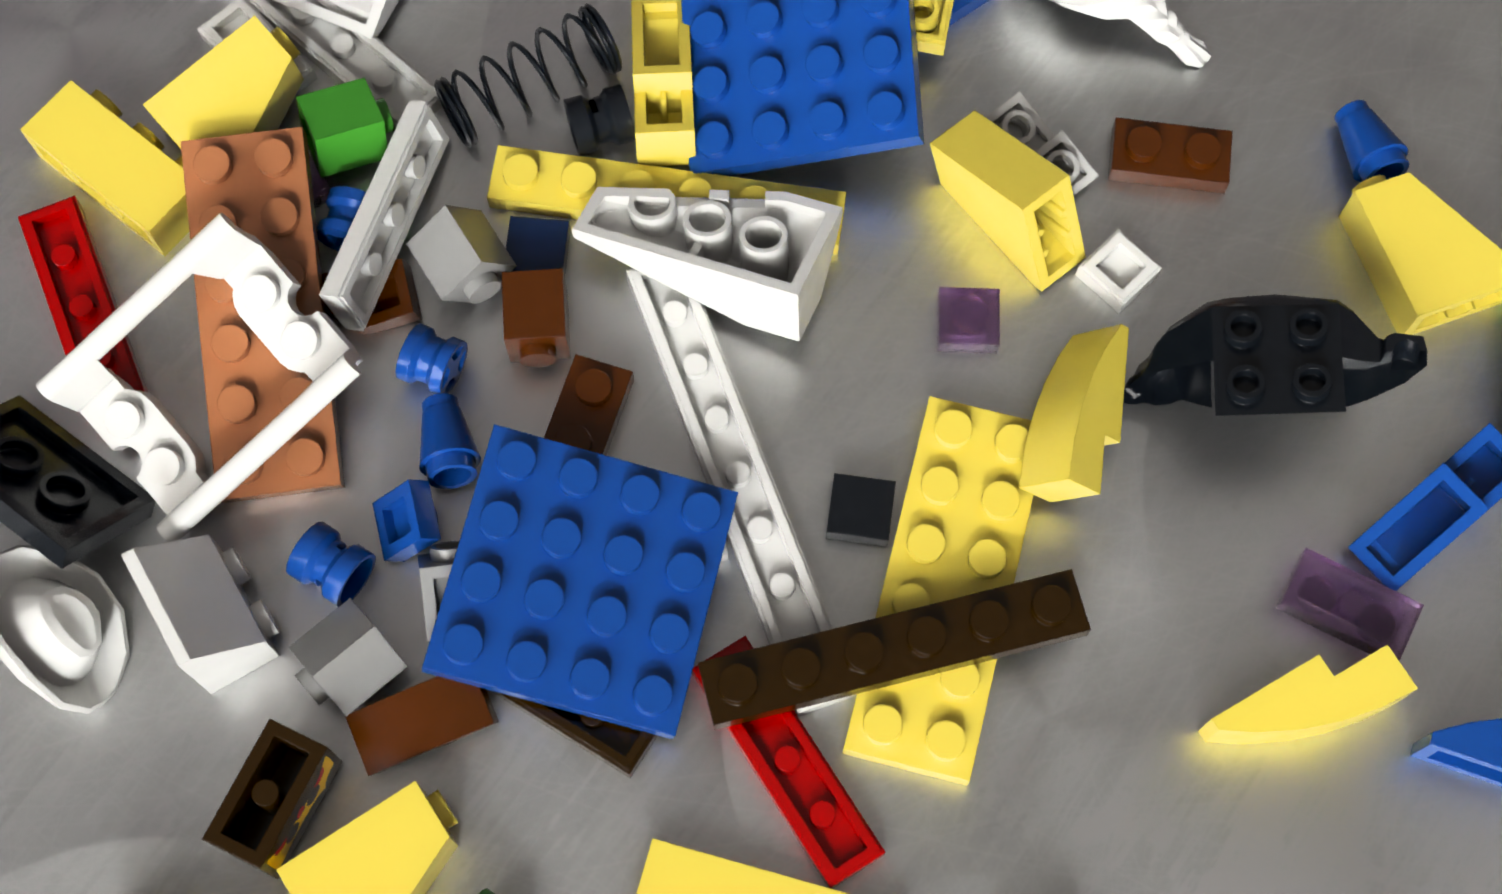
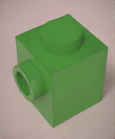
[296,77,394,178]

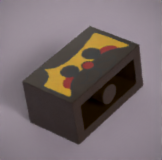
[202,719,343,879]

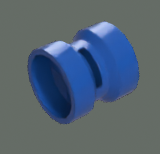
[286,521,376,607]

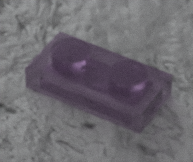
[1276,548,1424,660]

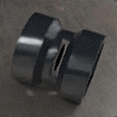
[563,84,636,156]

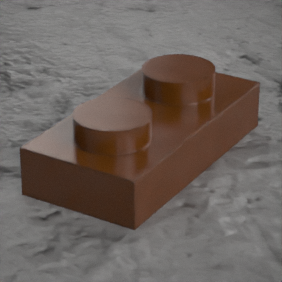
[1108,117,1233,194]
[544,354,634,456]

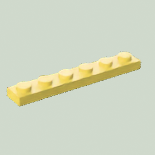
[487,145,846,255]

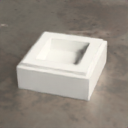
[1075,229,1163,314]

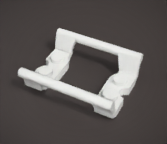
[36,213,363,542]

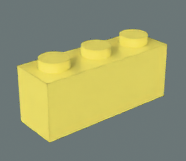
[20,80,189,256]

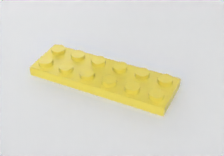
[842,396,1034,786]

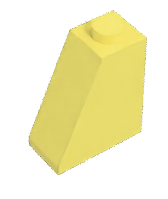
[143,15,304,150]
[930,110,1086,292]
[1338,172,1502,335]
[276,781,459,894]

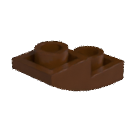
[345,676,499,776]

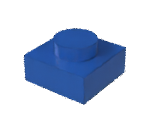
[372,479,441,562]

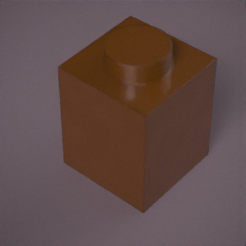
[502,268,571,368]

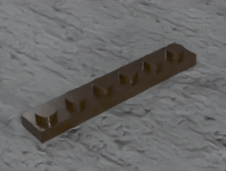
[698,569,1091,730]

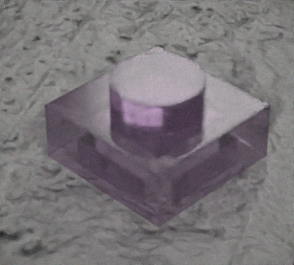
[937,287,1000,354]

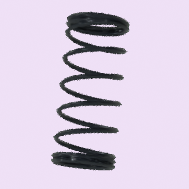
[434,3,622,148]

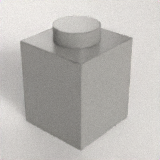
[406,205,517,304]
[289,598,407,717]

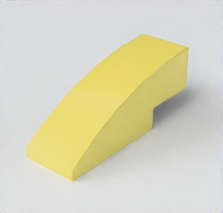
[631,0,696,166]
[1019,324,1129,503]
[1198,644,1418,744]

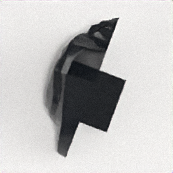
[1123,294,1427,416]

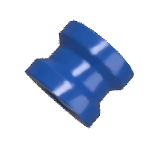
[317,186,366,252]
[396,323,468,394]

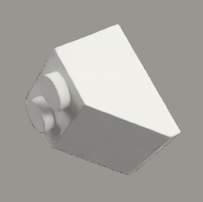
[121,534,280,694]

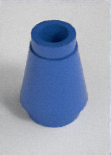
[1334,100,1409,182]
[419,393,481,489]

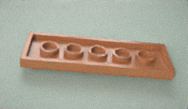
[180,127,345,503]

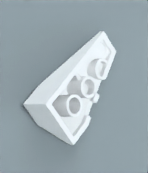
[572,187,843,341]

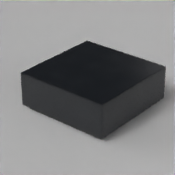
[826,473,896,546]

